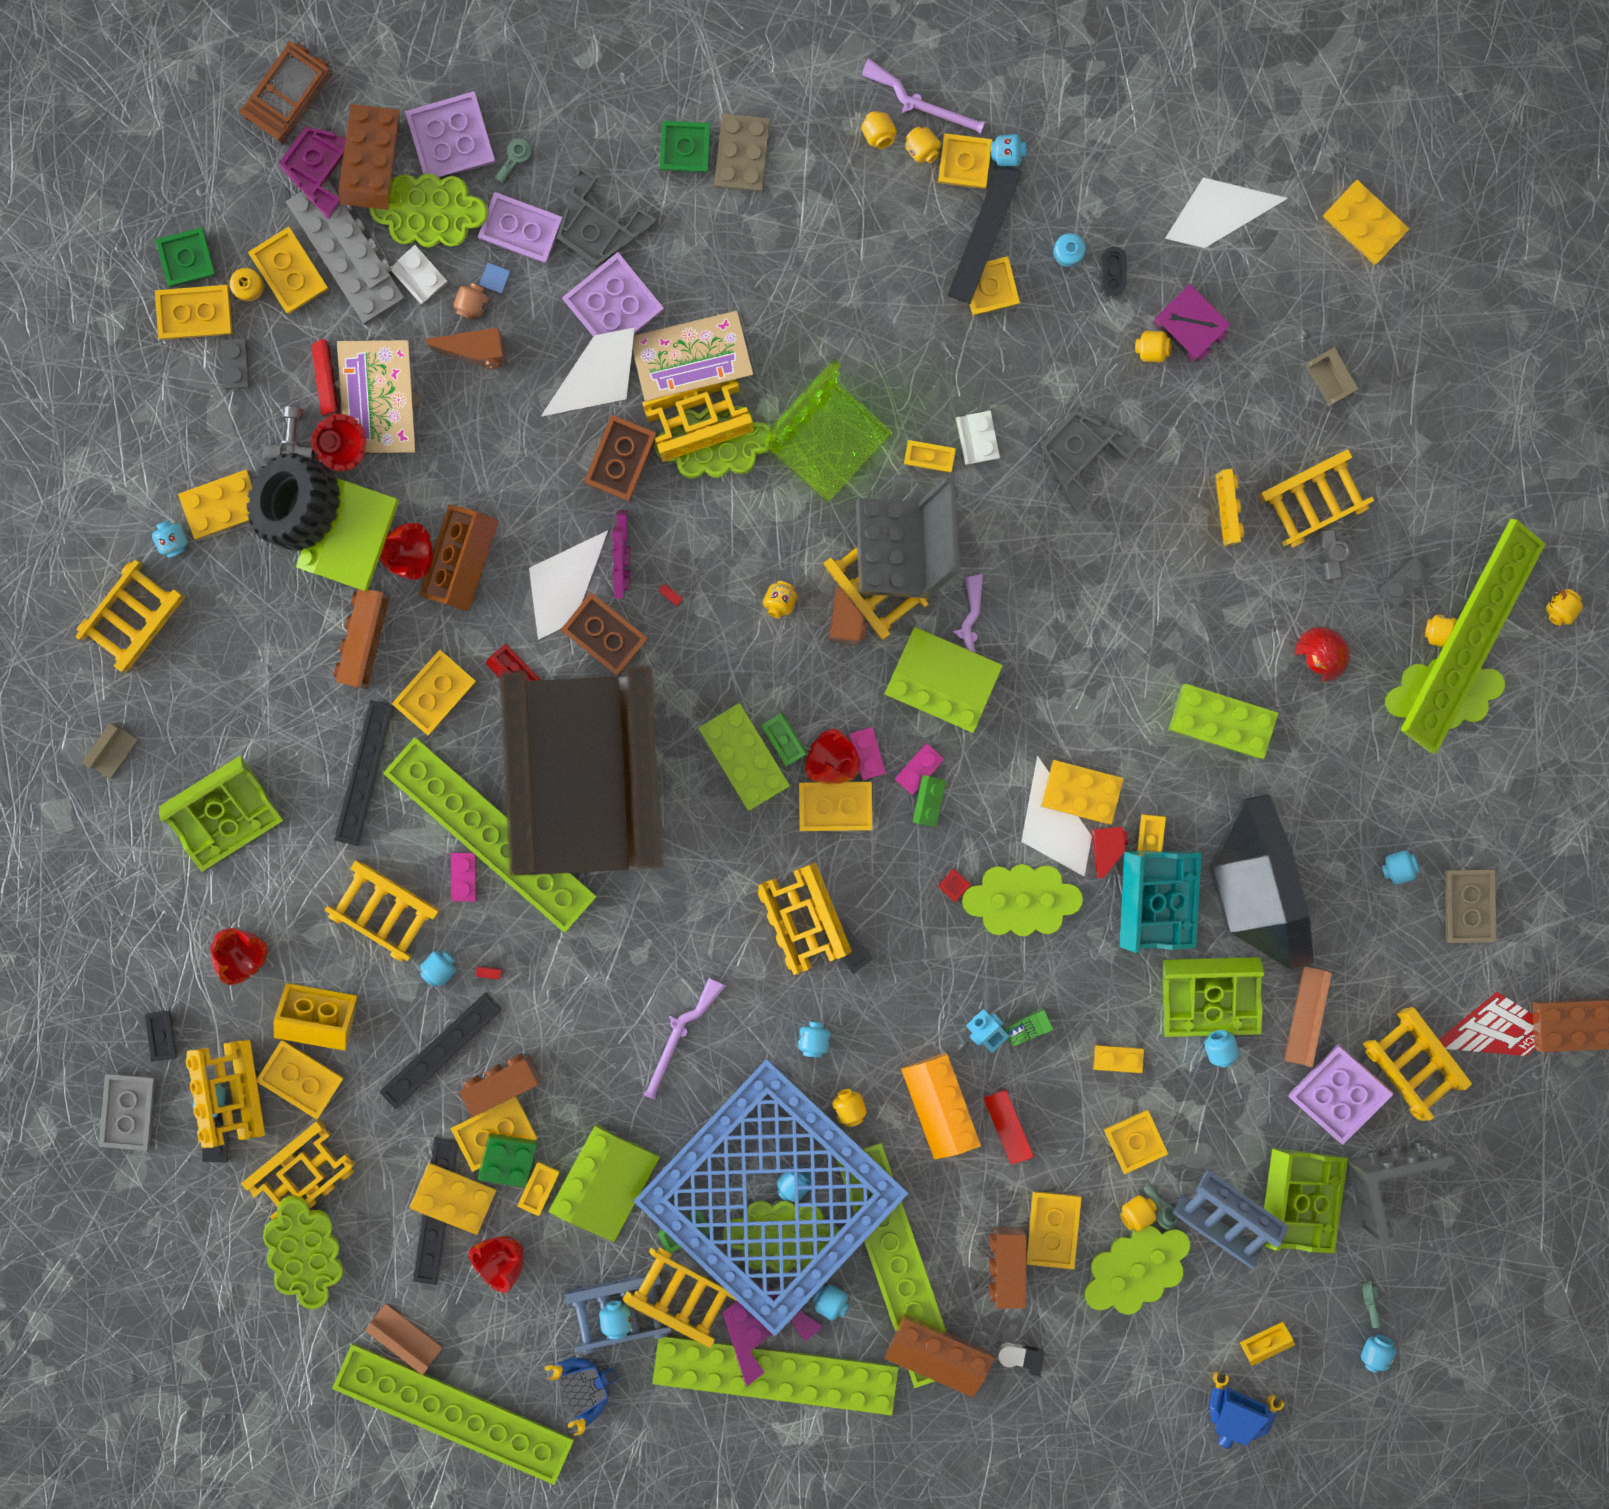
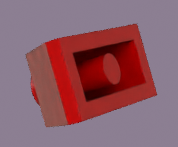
[1091,826,1129,878]

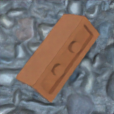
[365,1304,442,1375]

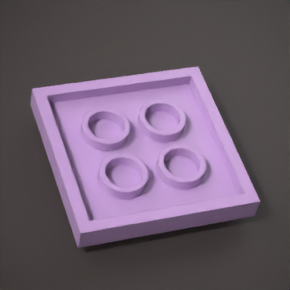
[405,91,496,179]
[562,252,664,337]
[1288,1044,1393,1145]

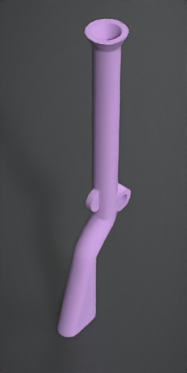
[862,58,985,135]
[952,574,989,709]
[643,978,726,1100]

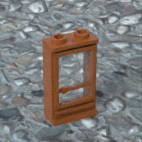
[239,41,332,145]

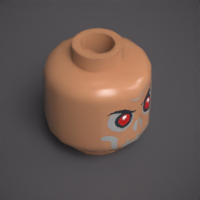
[453,283,489,321]

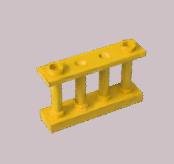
[1258,449,1374,548]
[823,547,928,641]
[75,560,186,673]
[325,860,441,962]
[1363,1007,1472,1121]
[623,1248,736,1348]

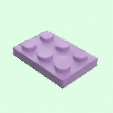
[478,192,563,264]

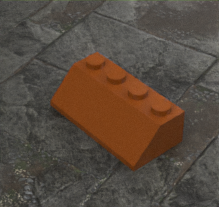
[418,504,499,612]
[829,588,867,645]
[334,589,390,689]
[884,1313,994,1397]

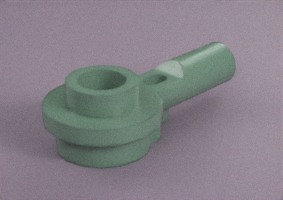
[495,139,531,184]
[1143,1184,1179,1229]
[1362,1280,1382,1328]

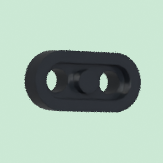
[1101,246,1127,296]

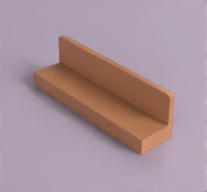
[1284,966,1332,1068]

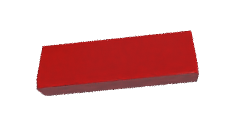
[311,339,340,416]
[485,643,541,681]
[983,1088,1034,1165]

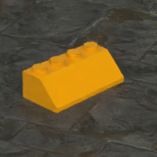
[901,1052,981,1160]

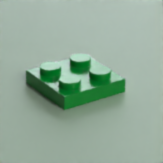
[659,120,710,173]
[155,227,216,288]
[478,1133,537,1188]

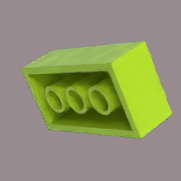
[1168,684,1278,759]
[698,703,790,811]

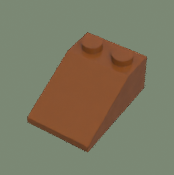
[425,327,507,370]

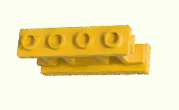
[642,379,754,462]
[758,862,852,975]
[186,1040,265,1148]
[241,1119,357,1220]

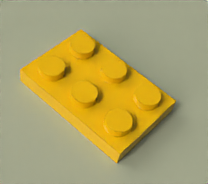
[1323,180,1409,265]
[248,226,329,315]
[155,285,233,340]
[1215,469,1244,547]
[178,470,253,540]
[392,649,477,736]
[1041,760,1124,825]
[799,782,872,831]
[256,1040,344,1120]
[451,1096,538,1172]
[410,1162,496,1235]
[1026,1191,1082,1269]

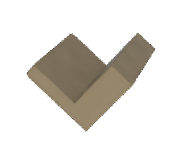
[81,723,138,778]

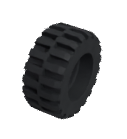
[247,453,340,551]

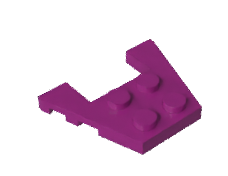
[279,126,346,219]
[612,510,631,598]
[722,1283,822,1386]

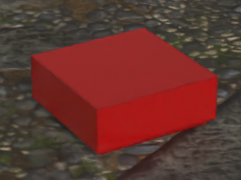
[658,584,683,607]
[937,868,971,902]
[476,966,503,980]

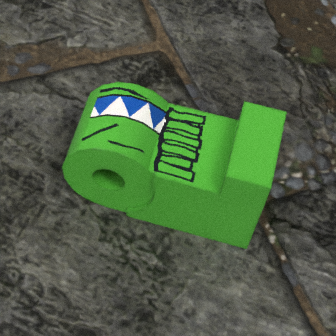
[1003,1008,1053,1046]

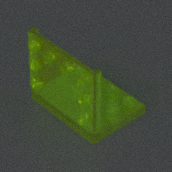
[763,358,892,503]

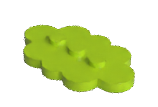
[369,173,489,247]
[654,406,775,479]
[1385,658,1505,729]
[962,864,1083,937]
[263,1195,343,1309]
[723,1200,840,1273]
[1084,1225,1190,1315]

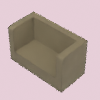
[1305,347,1358,406]

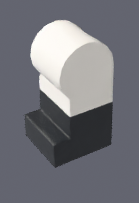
[997,1343,1045,1377]

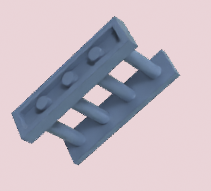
[1172,1170,1289,1269]
[564,1271,672,1354]

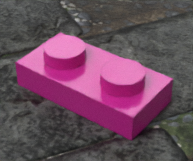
[849,727,886,780]
[895,743,944,795]
[451,853,476,902]

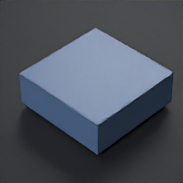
[479,263,511,295]

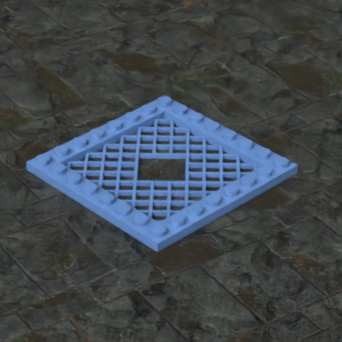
[633,1059,908,1336]

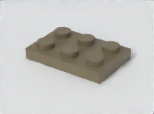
[714,113,770,192]
[1445,869,1497,943]

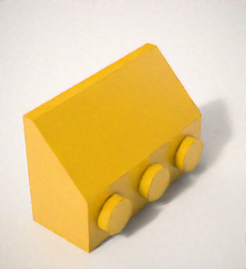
[274,983,357,1051]

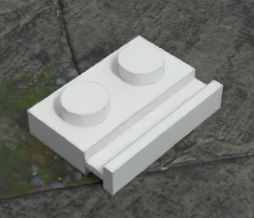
[390,245,448,305]
[956,410,1000,466]

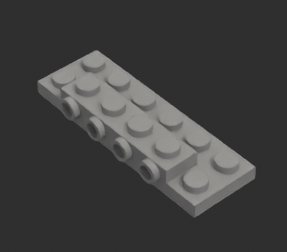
[285,179,405,325]

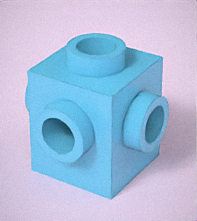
[966,1009,1010,1053]

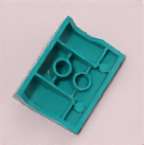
[1120,851,1202,953]

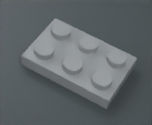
[99,1073,156,1151]

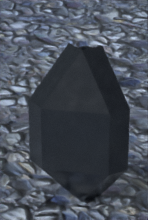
[1210,794,1314,969]

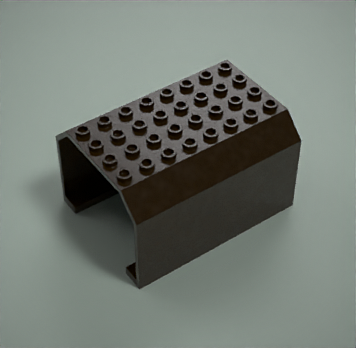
[500,666,662,876]

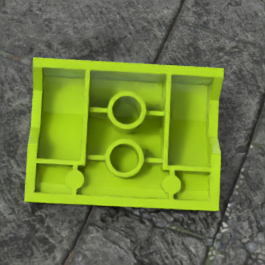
[296,478,399,592]
[885,626,1003,733]
[159,755,283,872]
[1163,957,1264,1037]
[548,1122,660,1242]
[1263,1149,1348,1253]

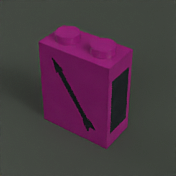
[1152,284,1231,362]

